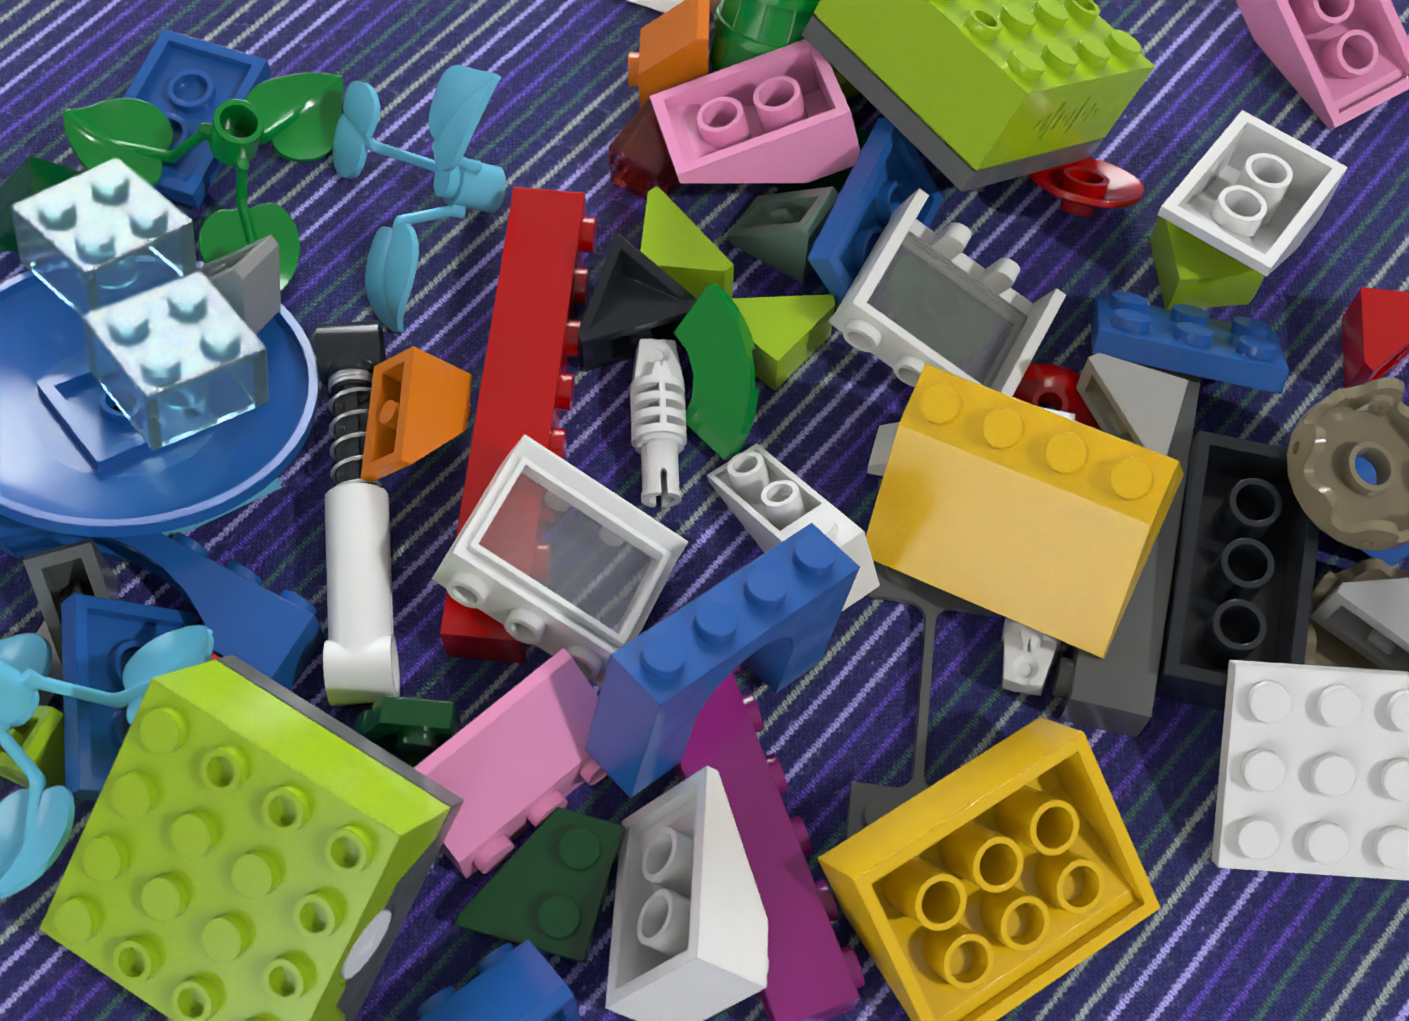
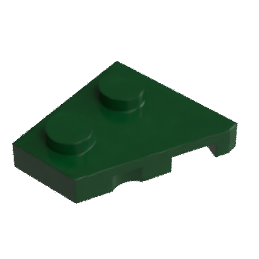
[350,696,463,768]
[455,807,626,964]

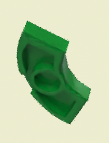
[674,284,759,460]

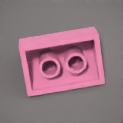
[414,648,608,880]

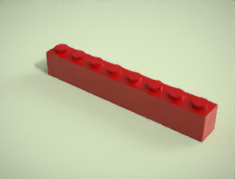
[440,187,597,664]

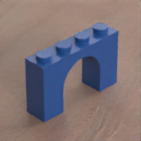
[585,523,860,798]

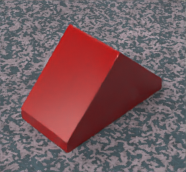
[1341,287,1409,388]

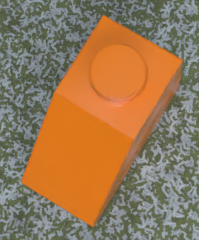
[628,0,710,111]
[361,346,472,483]

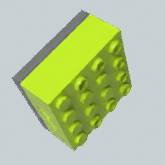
[801,0,1155,192]
[39,654,464,1021]

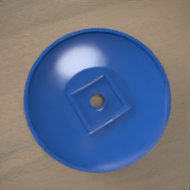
[0,252,319,537]

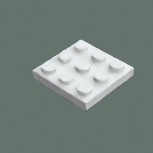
[1211,660,1409,880]

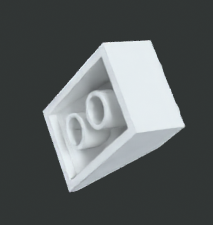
[1158,110,1348,277]
[605,766,769,1021]

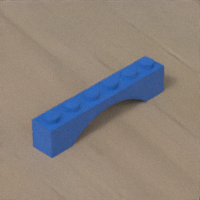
[0,514,326,691]

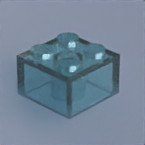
[11,157,197,328]
[82,271,269,451]

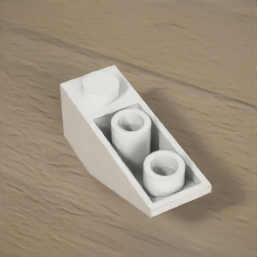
[707,443,880,611]

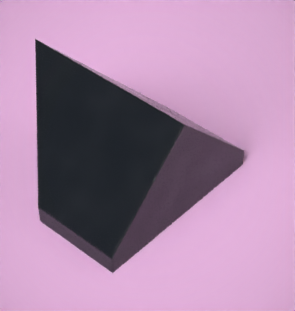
[578,232,697,372]

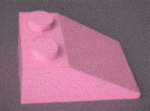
[1236,0,1409,130]
[650,39,860,183]

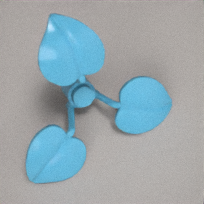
[333,65,506,333]
[0,625,214,900]

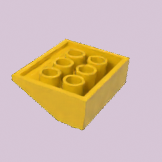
[866,363,1184,659]
[818,717,1161,1021]

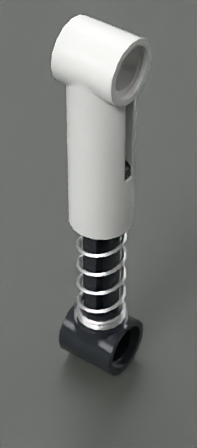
[315,319,400,706]

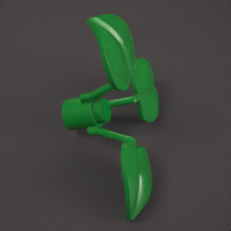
[63,73,343,293]

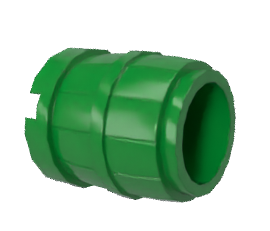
[709,0,820,73]

